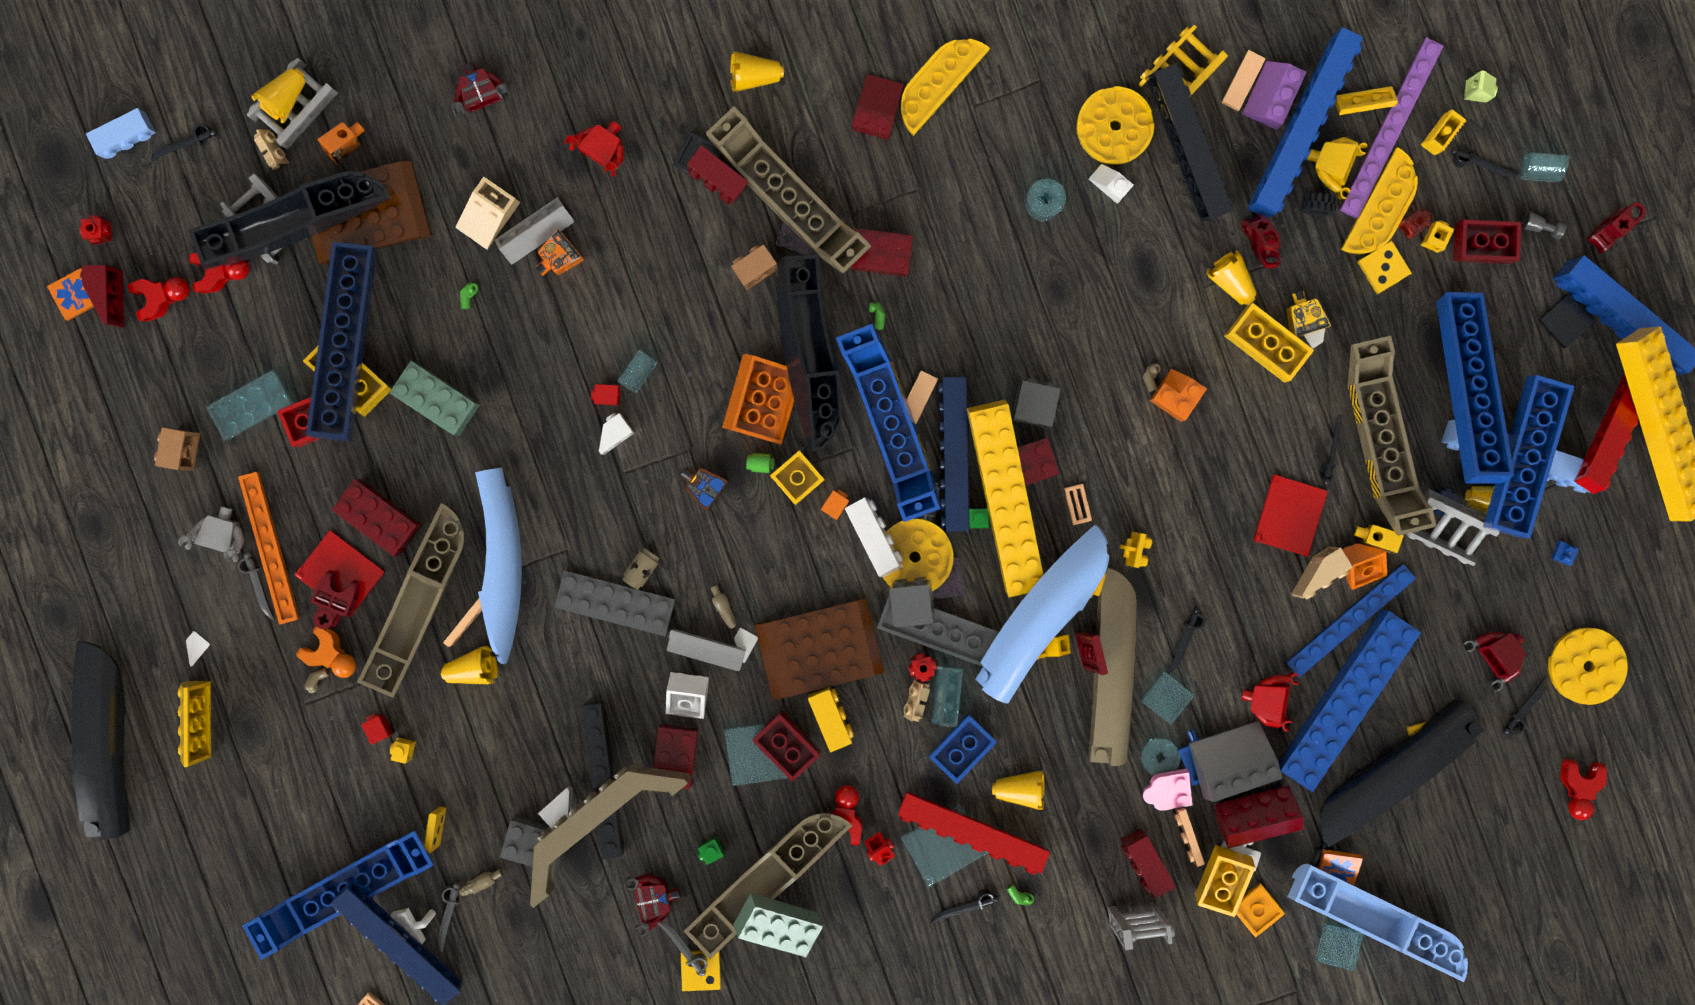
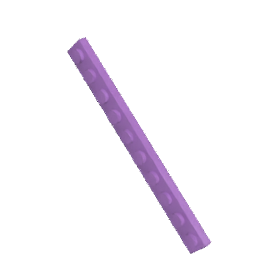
[1339,37,1443,219]

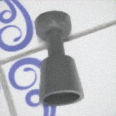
[1521,211,1566,240]

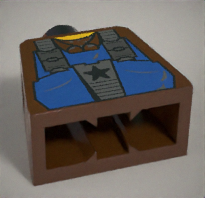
[681,467,729,511]

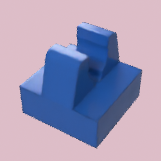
[1551,541,1579,566]

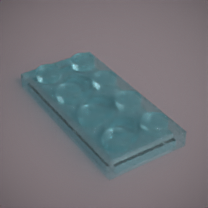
[206,370,294,441]

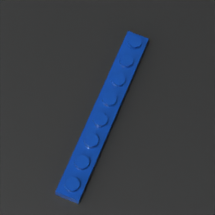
[1285,564,1416,678]

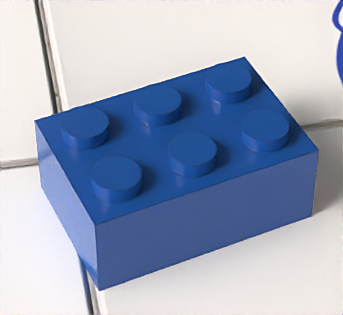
[928,712,997,784]

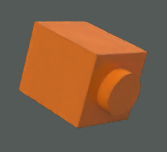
[821,489,849,520]

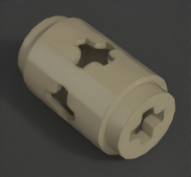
[622,548,660,590]

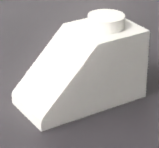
[1089,164,1133,204]
[599,413,635,455]
[538,785,573,829]

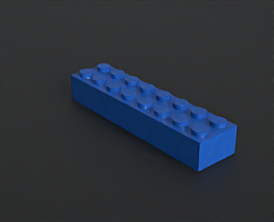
[1552,255,1695,375]
[1483,375,1574,538]

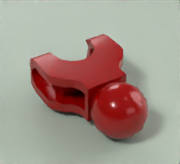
[189,253,250,294]
[127,277,190,322]
[1560,759,1607,820]
[829,785,862,846]

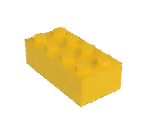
[1224,303,1314,383]
[303,346,392,417]

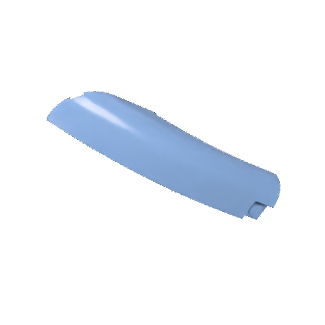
[475,468,522,664]
[975,525,1109,703]
[1287,864,1468,982]

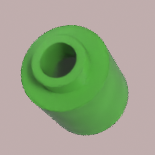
[747,453,775,473]

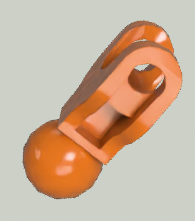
[296,626,357,678]

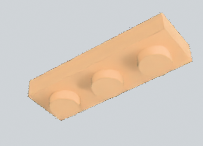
[1174,807,1205,867]

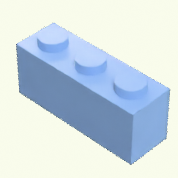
[86,108,156,159]

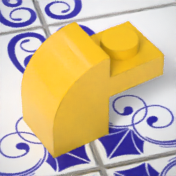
[1037,634,1071,659]

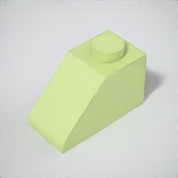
[1464,71,1498,102]

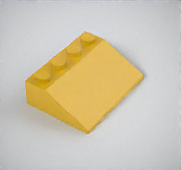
[178,681,211,767]

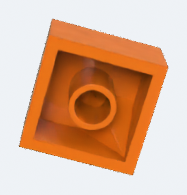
[1149,369,1207,422]

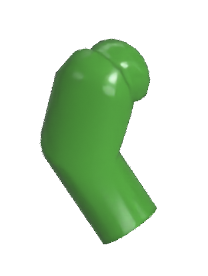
[869,302,885,330]
[1006,884,1034,905]

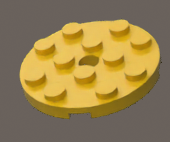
[1077,86,1154,165]
[883,519,954,591]
[1548,628,1628,705]

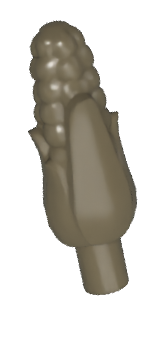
[711,585,736,629]
[459,869,503,896]

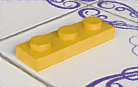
[1335,86,1398,115]

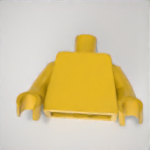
[1307,137,1367,200]

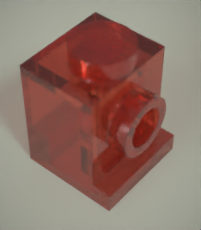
[1398,208,1432,240]

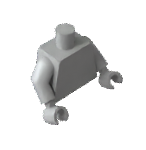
[178,506,245,562]

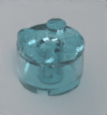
[1025,179,1066,221]

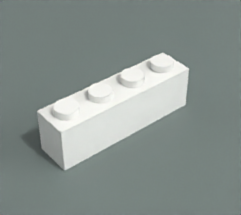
[845,497,904,577]

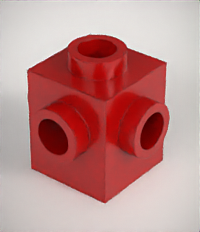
[79,215,112,244]
[908,653,937,682]
[864,832,896,866]

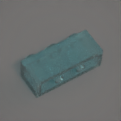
[932,666,963,727]

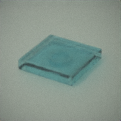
[1140,671,1195,725]
[1315,923,1364,971]

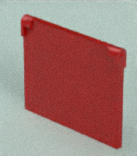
[1253,475,1328,557]
[295,530,385,615]

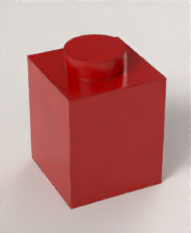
[591,384,621,406]
[361,713,393,745]

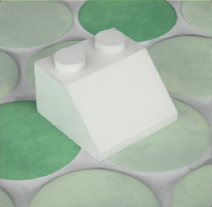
[666,672,709,719]

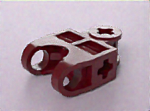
[1586,203,1646,254]
[1241,213,1281,269]
[310,570,361,629]

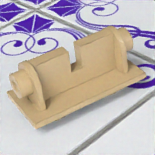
[254,129,289,170]
[903,680,930,722]

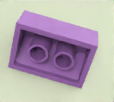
[1242,61,1306,130]

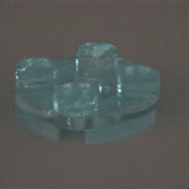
[1141,738,1180,776]

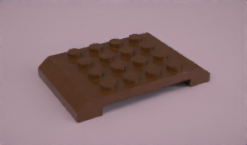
[312,161,432,265]
[755,598,884,700]

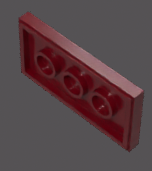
[1075,630,1108,675]

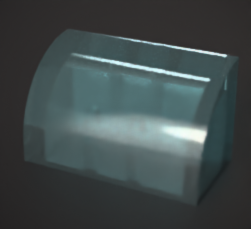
[1521,153,1569,182]
[618,350,658,394]

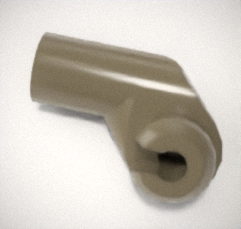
[1143,363,1161,392]
[304,668,329,693]

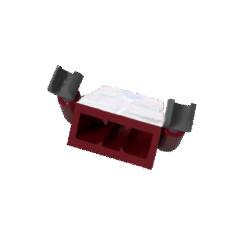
[451,62,511,116]
[1462,632,1526,691]
[625,874,681,937]

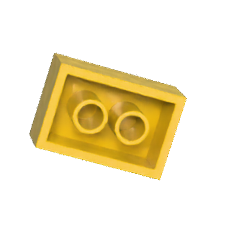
[808,687,854,753]
[1195,845,1256,917]

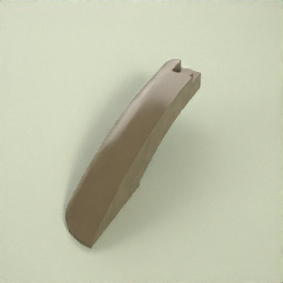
[1088,567,1137,766]
[684,813,852,959]

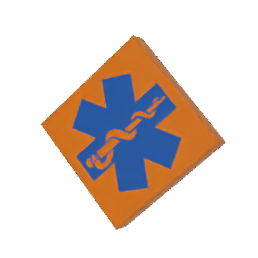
[47,268,94,321]
[1318,849,1363,886]

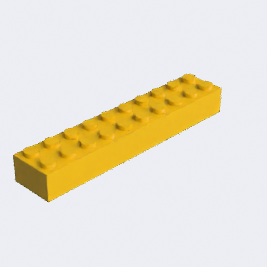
[1616,326,1695,521]
[967,400,1043,597]

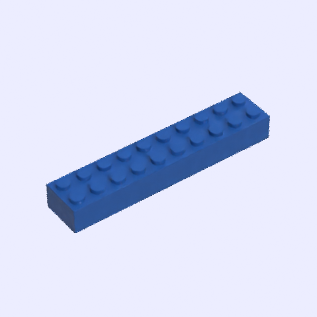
[1247,27,1363,218]
[1436,292,1514,483]
[1278,609,1421,792]

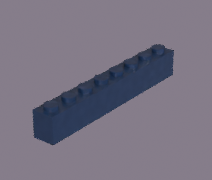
[939,377,969,532]
[330,880,463,1005]

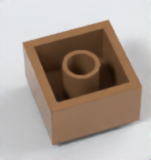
[731,245,778,290]
[154,428,200,471]

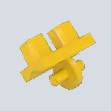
[1119,532,1152,568]

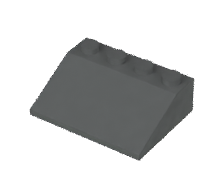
[1189,720,1283,802]

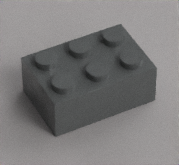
[500,816,564,873]

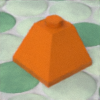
[1342,543,1387,590]

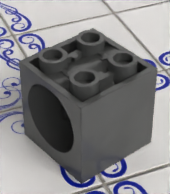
[1011,378,1061,429]
[890,577,935,627]

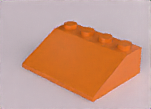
[722,354,794,445]

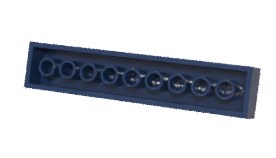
[306,241,377,442]

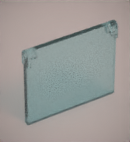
[724,720,800,786]
[901,803,989,887]

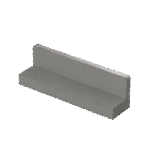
[495,197,574,264]
[667,629,746,671]

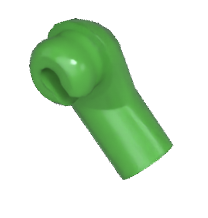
[460,282,478,309]

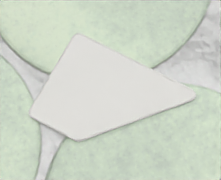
[1304,328,1325,348]
[734,628,758,663]
[186,631,210,666]

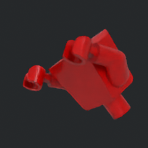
[564,121,624,176]
[1242,672,1299,731]

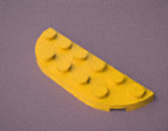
[901,39,990,136]
[1340,147,1418,254]

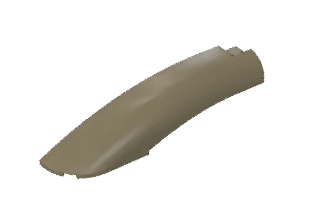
[357,503,464,698]

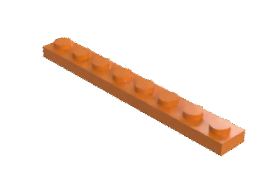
[238,472,300,625]

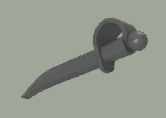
[238,552,274,620]
[438,882,460,952]
[657,921,707,976]

